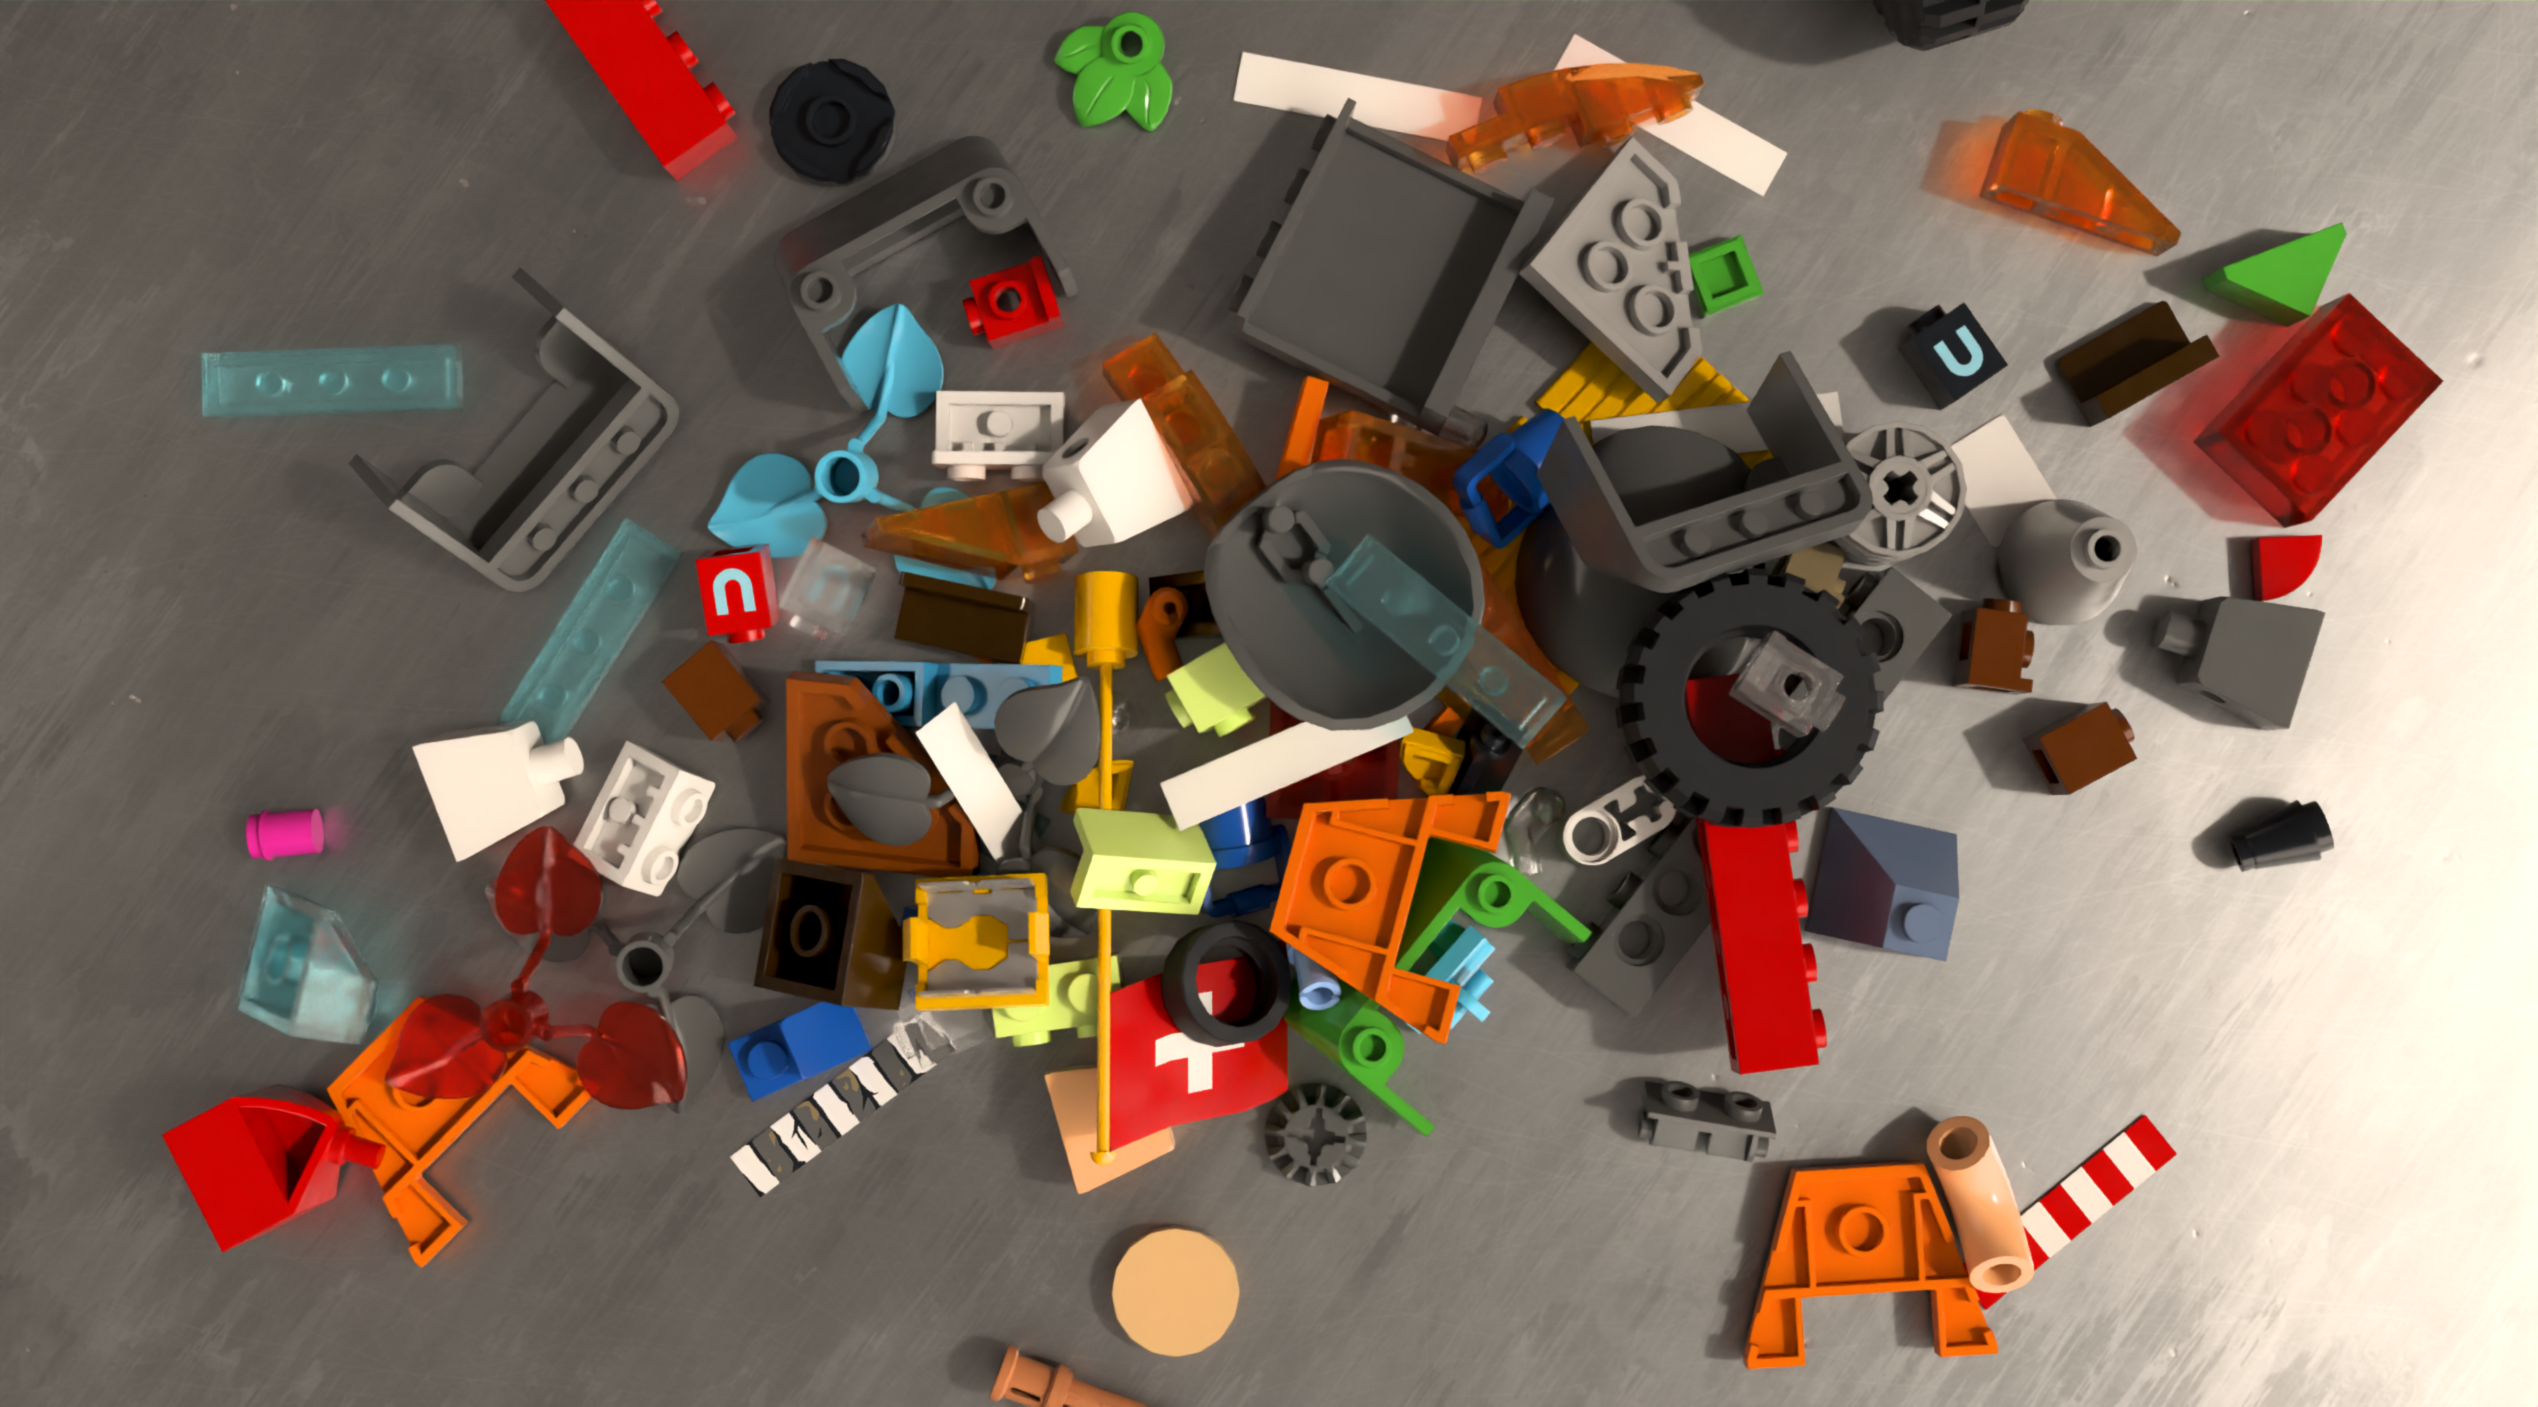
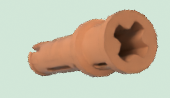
[988,1344,1150,1407]

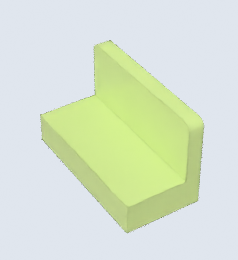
[1070,808,1217,915]

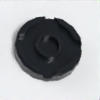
[769,59,896,187]

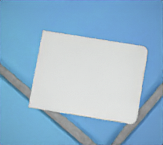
[1951,413,2057,547]

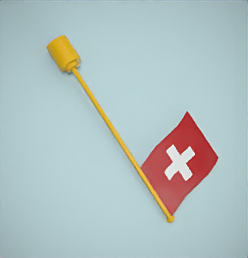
[1074,571,1288,1166]

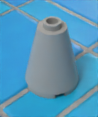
[1997,499,2137,625]

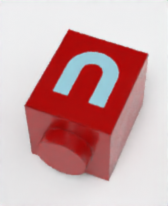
[695,543,781,643]

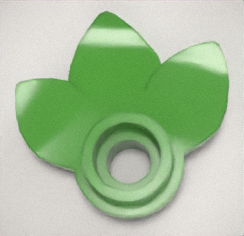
[1054,12,1173,131]

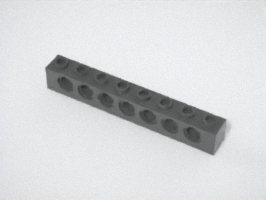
[1567,567,1953,1019]

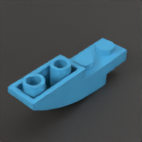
[815,661,1063,730]

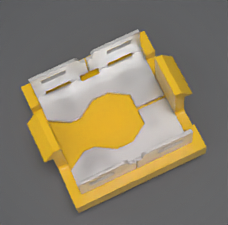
[903,873,1050,1011]

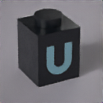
[1897,302,2008,410]

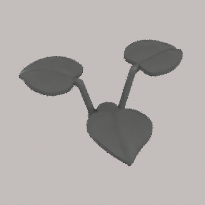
[827,676,1101,938]
[485,828,787,1114]

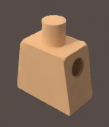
[1044,1063,1175,1194]

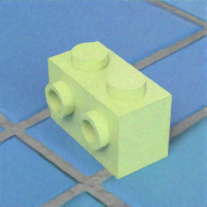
[1164,642,1268,738]
[992,952,1125,1047]

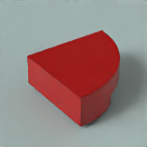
[2251,535,2322,602]

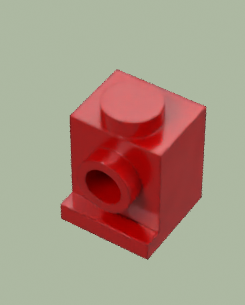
[962,255,1065,349]

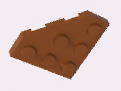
[786,671,980,878]

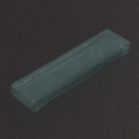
[201,344,463,419]
[494,518,683,745]
[1325,534,1567,750]

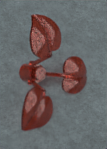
[384,826,688,1110]

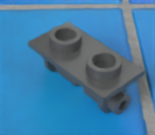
[1638,1081,1777,1162]

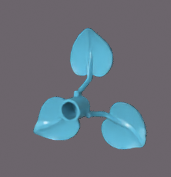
[708,303,999,590]

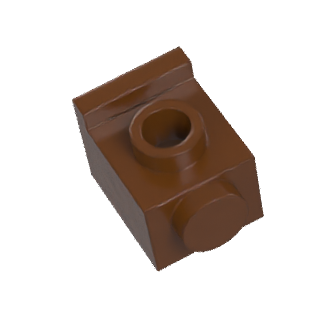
[1952,598,2034,695]

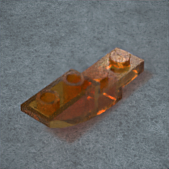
[1445,63,1705,174]
[1102,332,1267,539]

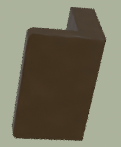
[2055,301,2220,427]
[894,571,1035,664]

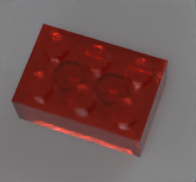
[2193,293,2443,528]

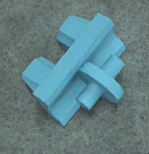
[1401,919,1495,1034]

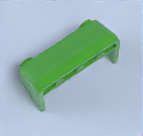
[1283,837,1592,1137]

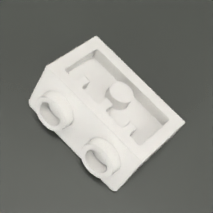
[568,740,715,896]

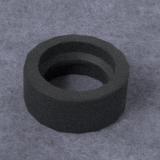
[1161,920,1292,1047]

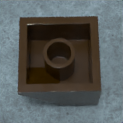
[754,858,907,1011]

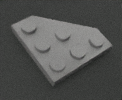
[1519,137,1703,403]

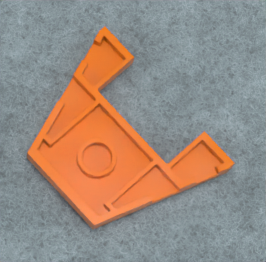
[1269,791,1511,1045]
[327,994,604,1268]
[1743,1161,1998,1369]

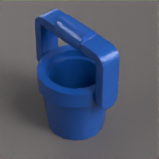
[1453,408,1565,549]
[1199,796,1291,918]

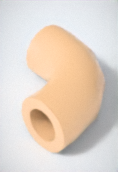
[1926,1116,2034,1293]

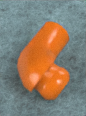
[1136,587,1188,681]

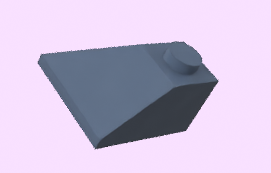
[1804,807,1959,962]

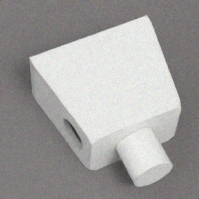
[1037,398,1195,547]
[412,720,584,862]

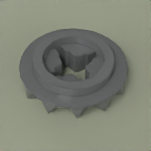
[1265,1083,1367,1187]

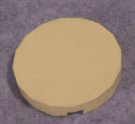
[1111,1225,1240,1357]

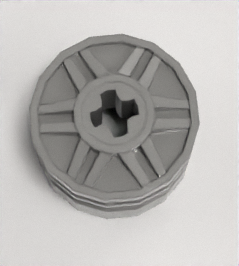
[1828,421,1967,567]

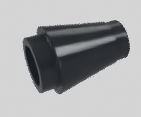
[2229,800,2334,872]

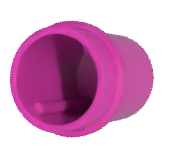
[246,809,324,861]

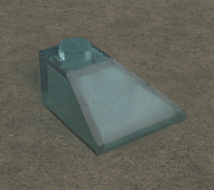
[235,885,379,1045]

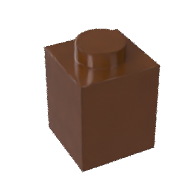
[661,640,771,743]
[2022,702,2138,795]

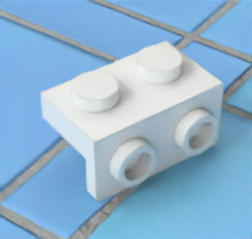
[932,391,1065,482]

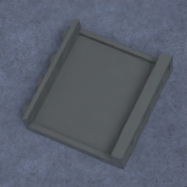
[1228,98,1555,436]

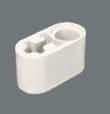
[1557,775,1676,866]

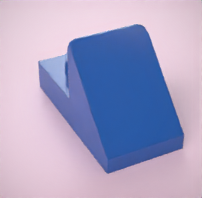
[727,1002,873,1102]

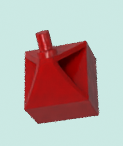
[162,1084,386,1253]

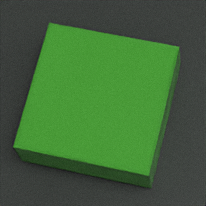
[1689,235,1764,319]

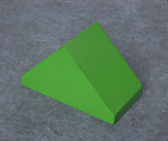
[2202,222,2347,327]

